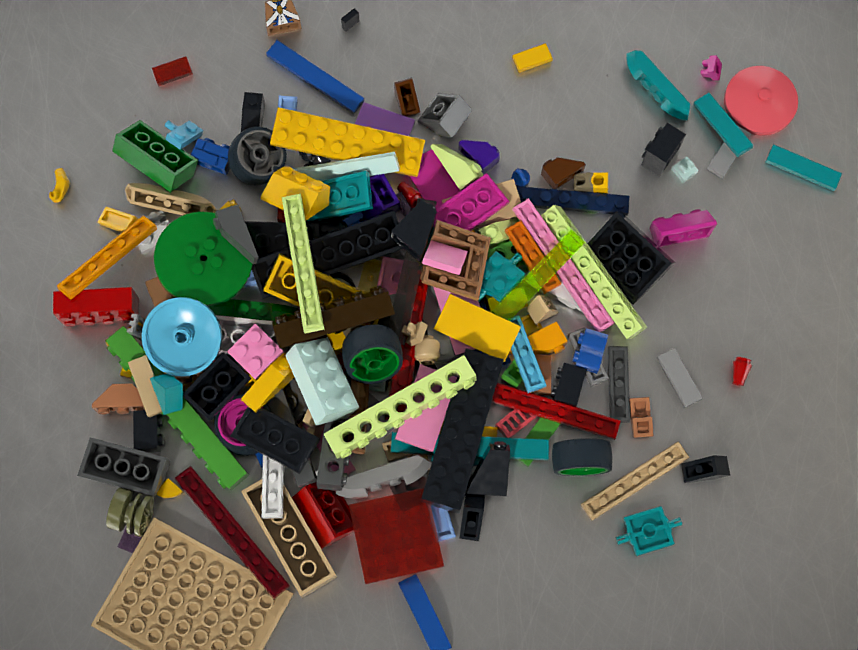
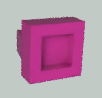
[700,55,722,81]

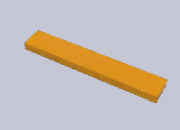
[57,215,157,299]

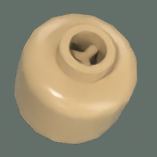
[415,335,440,366]

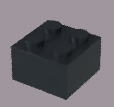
[641,122,686,177]

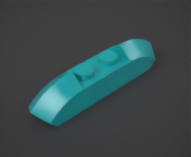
[626,50,690,121]

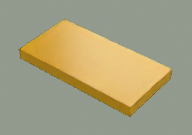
[434,294,521,362]

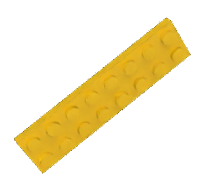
[270,107,425,177]

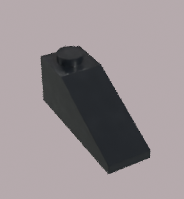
[241,92,265,153]

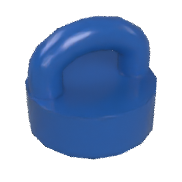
[511,168,530,187]

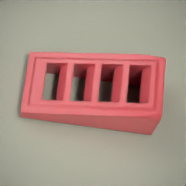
[495,409,537,438]

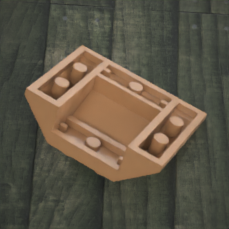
[420,220,491,301]

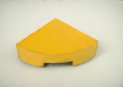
[156,478,183,498]

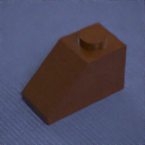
[541,157,586,189]

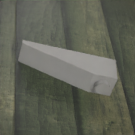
[422,288,454,365]

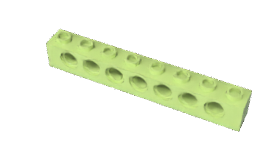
[541,205,647,339]
[324,355,477,459]

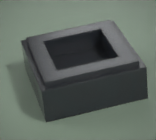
[341,8,359,31]

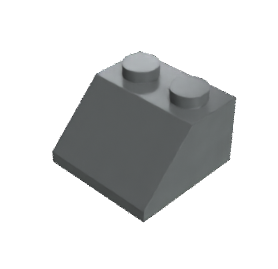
[418,93,472,138]

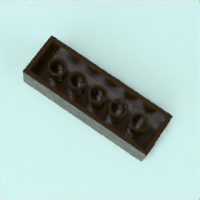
[272,286,395,349]

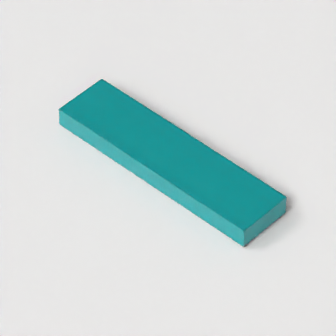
[694,93,753,158]
[765,144,842,191]

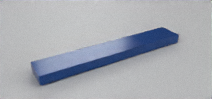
[266,40,365,114]

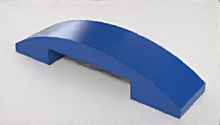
[398,574,452,650]

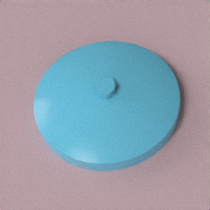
[142,297,222,376]

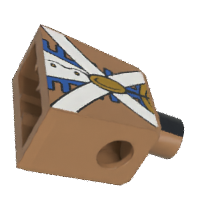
[265,0,302,36]

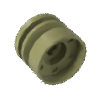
[106,488,154,537]

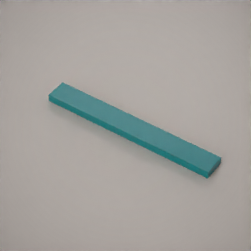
[391,432,549,460]

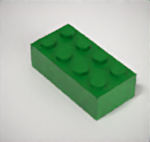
[112,120,198,193]

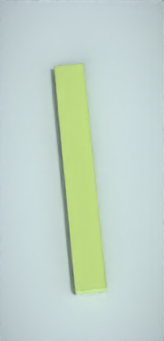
[282,194,325,333]

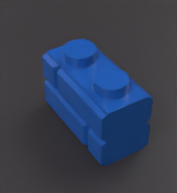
[191,138,230,175]

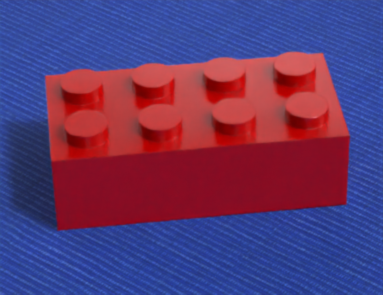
[53,287,139,327]

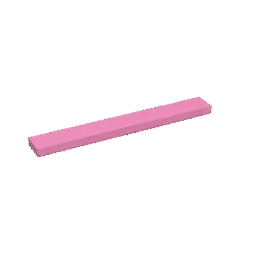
[512,198,615,332]

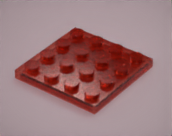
[348,488,444,584]

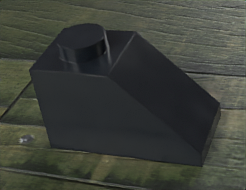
[681,455,730,483]
[459,493,485,541]

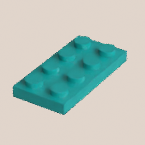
[306,171,373,223]

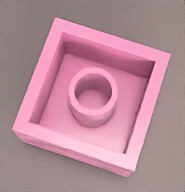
[227,324,285,380]

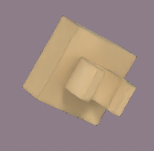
[401,321,428,346]

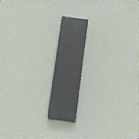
[608,346,630,423]

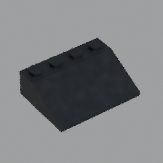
[587,211,676,305]

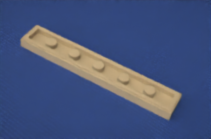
[581,441,690,521]

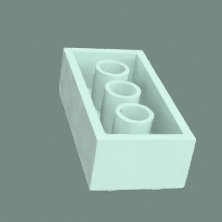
[285,337,359,426]

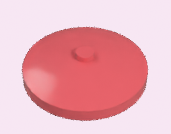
[724,66,798,135]

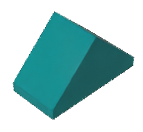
[150,374,183,415]

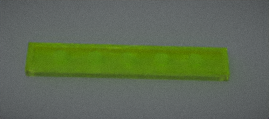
[492,229,585,321]

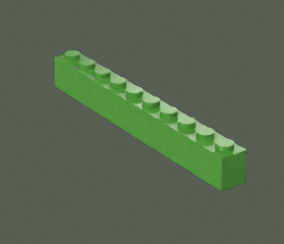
[105,326,249,490]

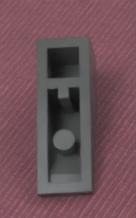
[213,204,258,264]

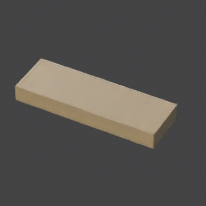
[128,355,162,417]

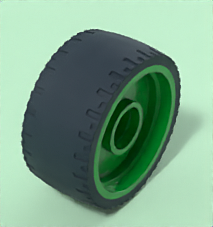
[342,324,403,384]
[552,438,612,476]

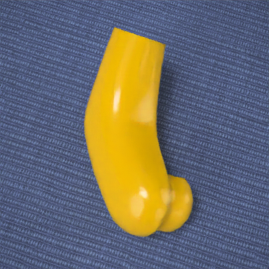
[49,168,70,203]

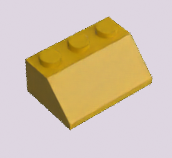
[261,166,330,220]

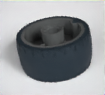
[228,126,287,185]

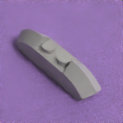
[336,455,432,499]

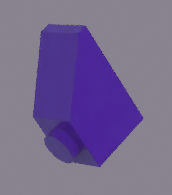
[458,140,500,175]

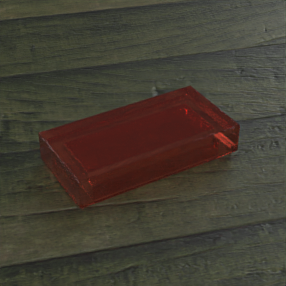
[152,56,193,86]

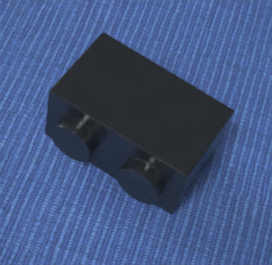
[551,363,587,407]
[133,410,164,452]

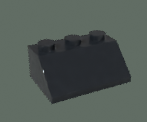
[183,352,252,421]

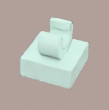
[671,157,698,183]

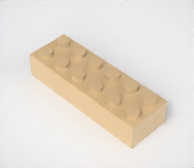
[241,479,337,598]

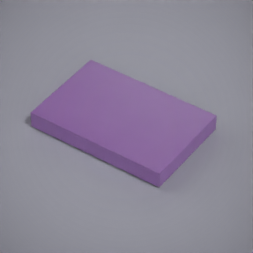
[355,102,415,136]

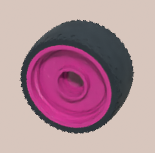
[214,394,271,456]

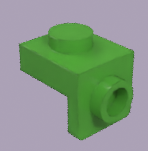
[500,359,523,388]

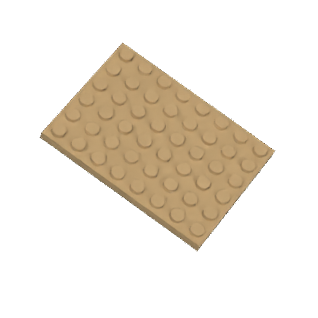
[91,518,294,650]

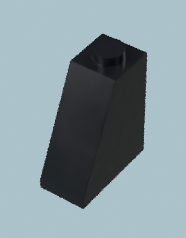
[391,199,437,262]
[467,441,510,496]

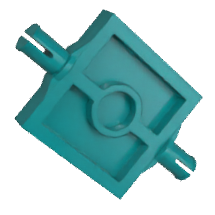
[478,251,526,302]
[615,506,682,556]

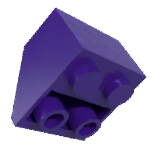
[361,174,400,220]

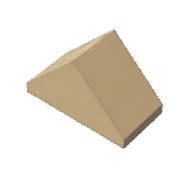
[526,295,559,324]

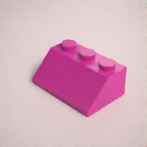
[649,209,717,247]

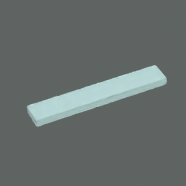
[293,152,400,181]

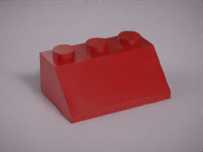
[292,482,361,549]

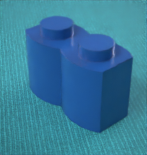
[572,328,608,374]

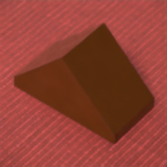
[394,77,420,117]

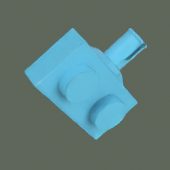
[165,120,204,149]

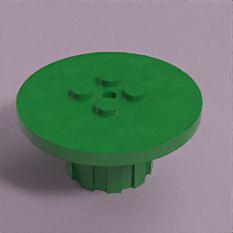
[154,212,252,306]

